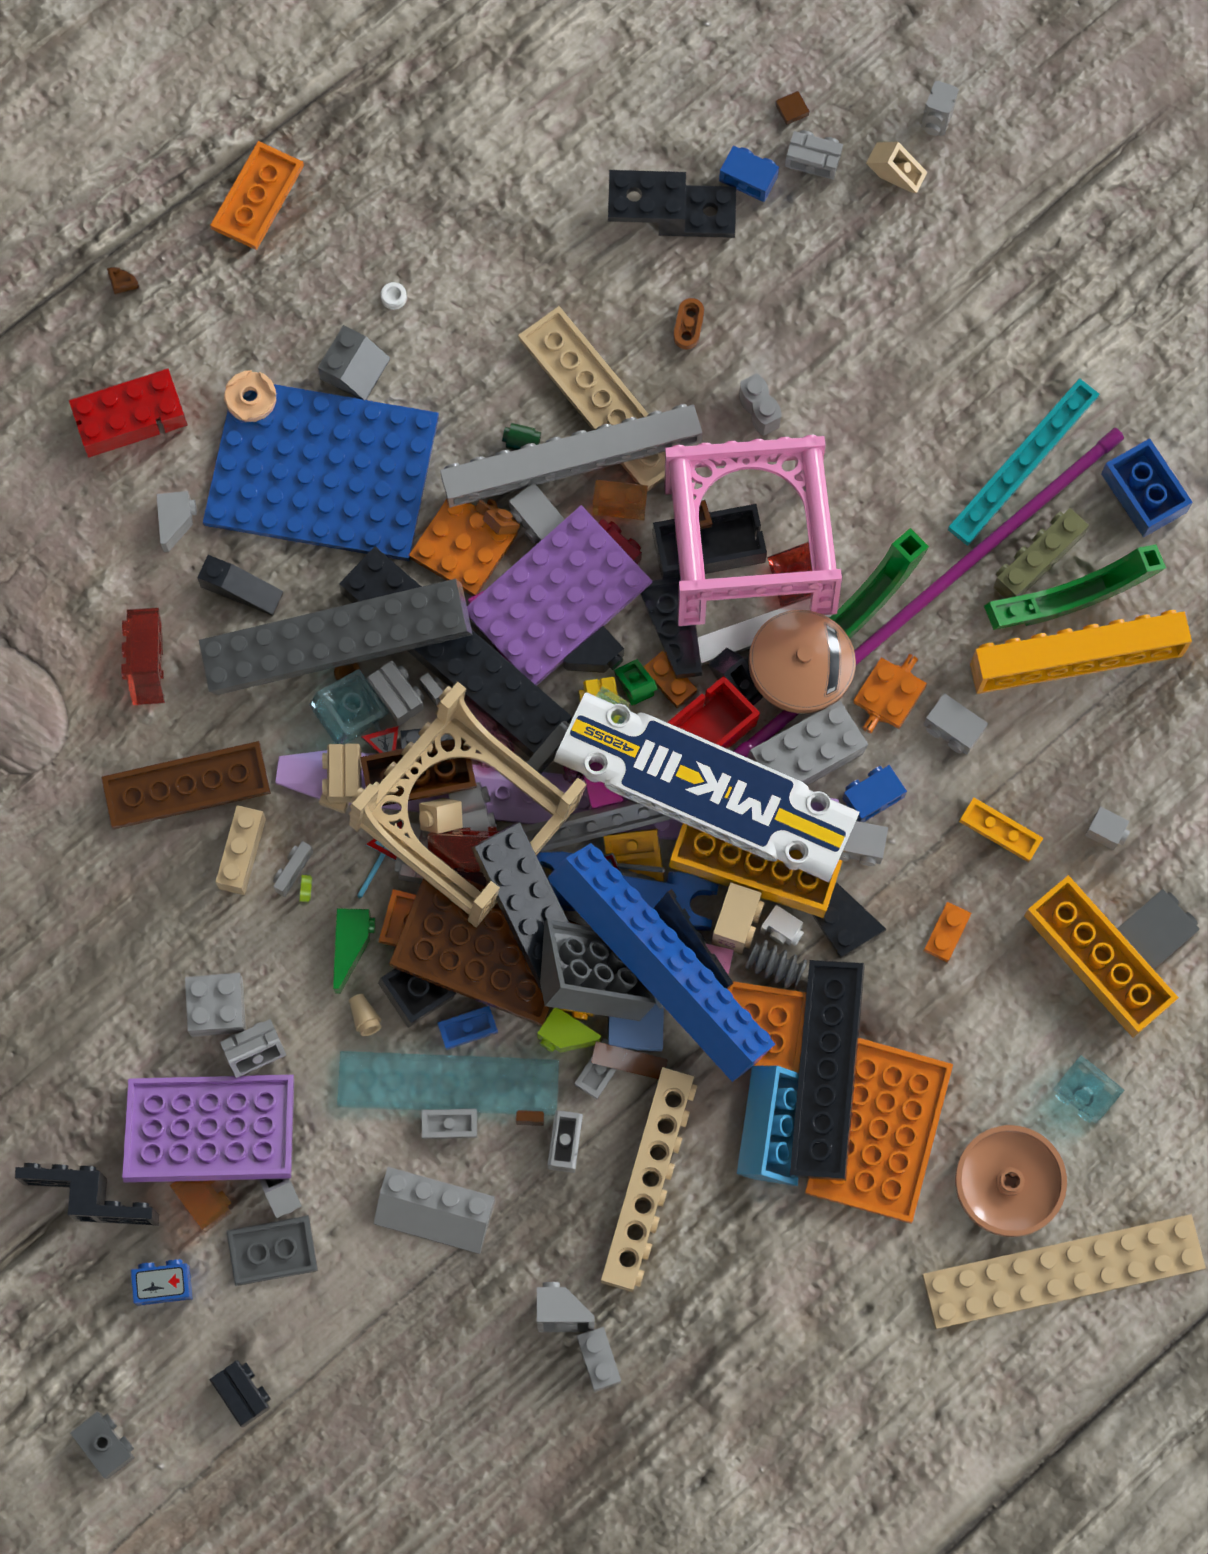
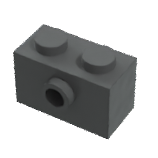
[70,1411,135,1479]

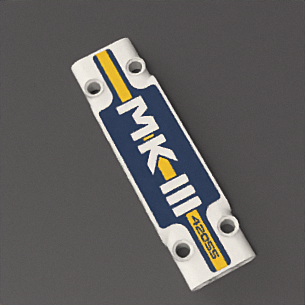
[554,692,860,882]

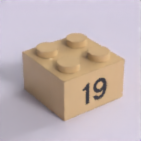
[711,882,764,954]

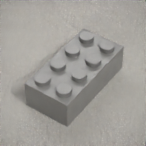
[747,700,869,785]

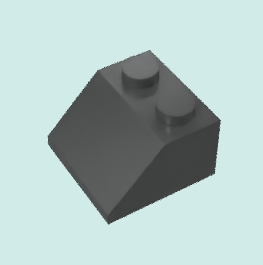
[318,325,390,400]

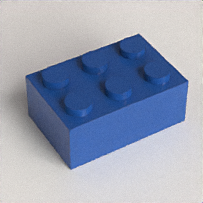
[1101,438,1193,538]

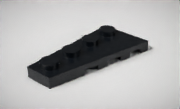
[640,577,703,679]
[653,889,733,989]

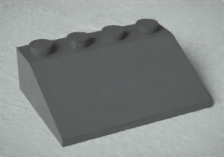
[540,919,656,1021]

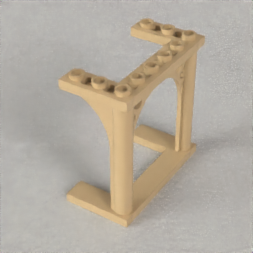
[349,682,587,927]

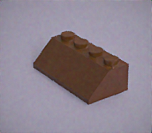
[360,739,477,806]

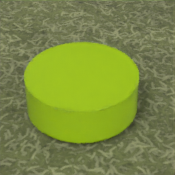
[299,875,312,902]

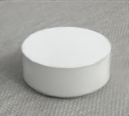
[381,282,407,310]

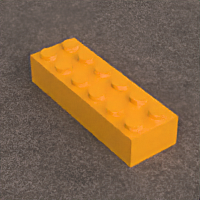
[669,823,842,918]
[1024,875,1179,1038]

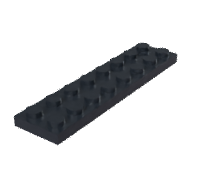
[790,960,865,1181]

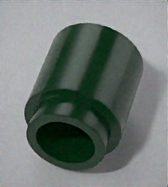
[502,423,542,450]

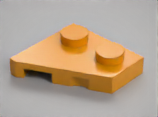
[603,828,665,881]

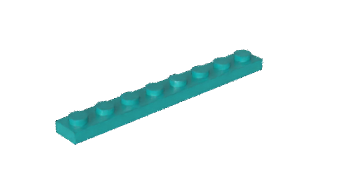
[948,378,1100,546]

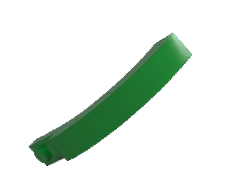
[829,528,929,639]
[984,544,1166,630]

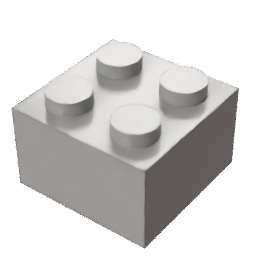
[185,973,246,1037]

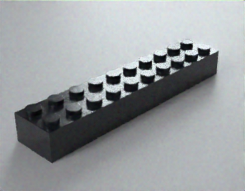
[339,546,572,758]

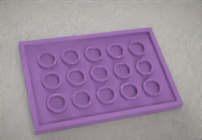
[467,505,652,686]
[122,1075,294,1183]

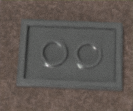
[226,1215,318,1286]

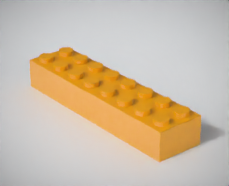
[970,610,1192,694]

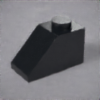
[563,626,624,673]
[707,647,763,706]

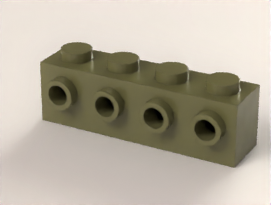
[994,508,1089,599]

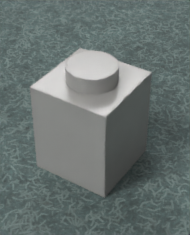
[1085,806,1130,851]

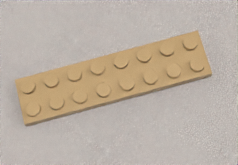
[518,306,665,493]

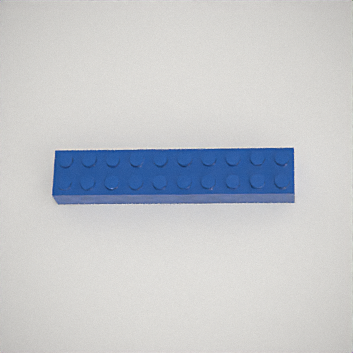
[547,843,776,1082]

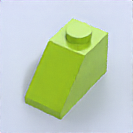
[537,1008,601,1053]

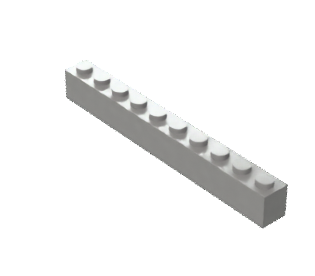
[440,404,702,508]

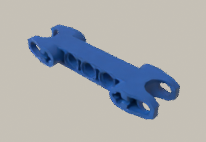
[537,851,719,931]

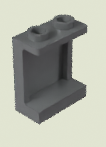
[1117,889,1200,970]

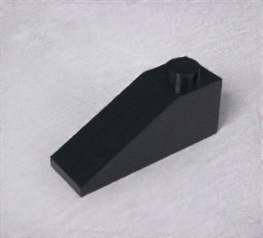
[197,555,283,616]

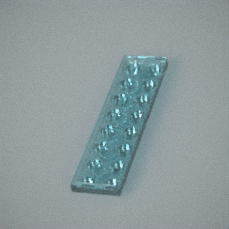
[337,1051,559,1116]

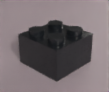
[378,969,456,1028]

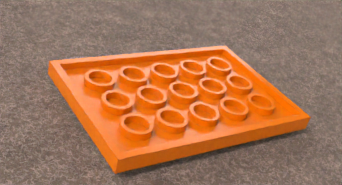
[805,1038,953,1224]

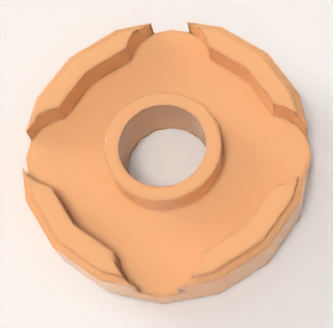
[224,371,276,422]

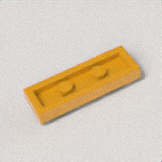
[959,797,1043,863]

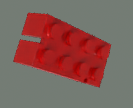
[69,368,188,458]
[667,676,760,749]

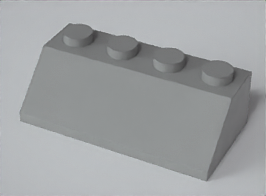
[374,1167,495,1254]
[537,1282,594,1332]

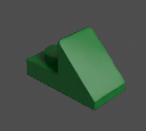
[614,659,657,706]

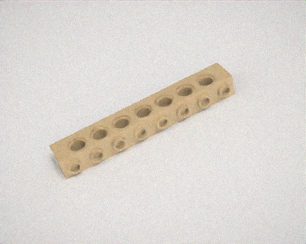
[601,1067,697,1292]

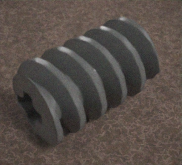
[745,940,807,990]

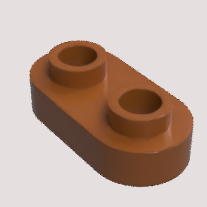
[674,298,704,350]

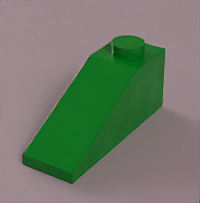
[333,908,376,994]

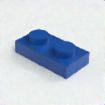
[437,1006,498,1050]

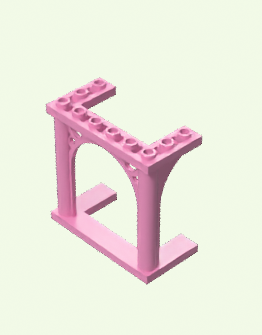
[664,435,842,626]

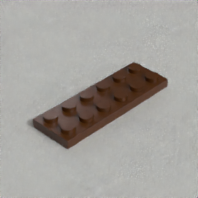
[101,741,271,830]

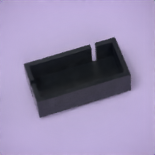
[652,504,767,579]

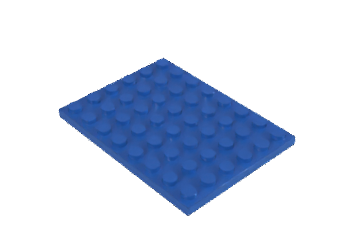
[203,384,439,561]

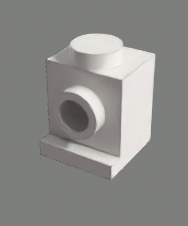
[760,905,804,946]

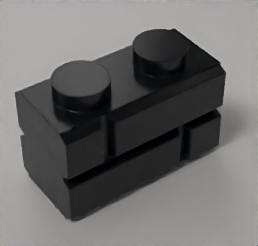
[209,1360,271,1428]

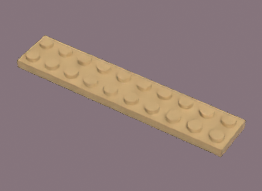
[922,1214,1206,1330]

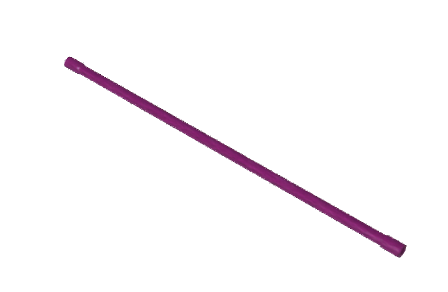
[733,427,1124,758]

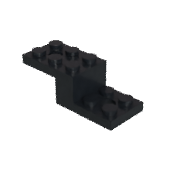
[608,170,736,238]
[15,1163,159,1226]

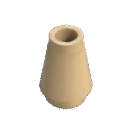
[349,994,381,1036]

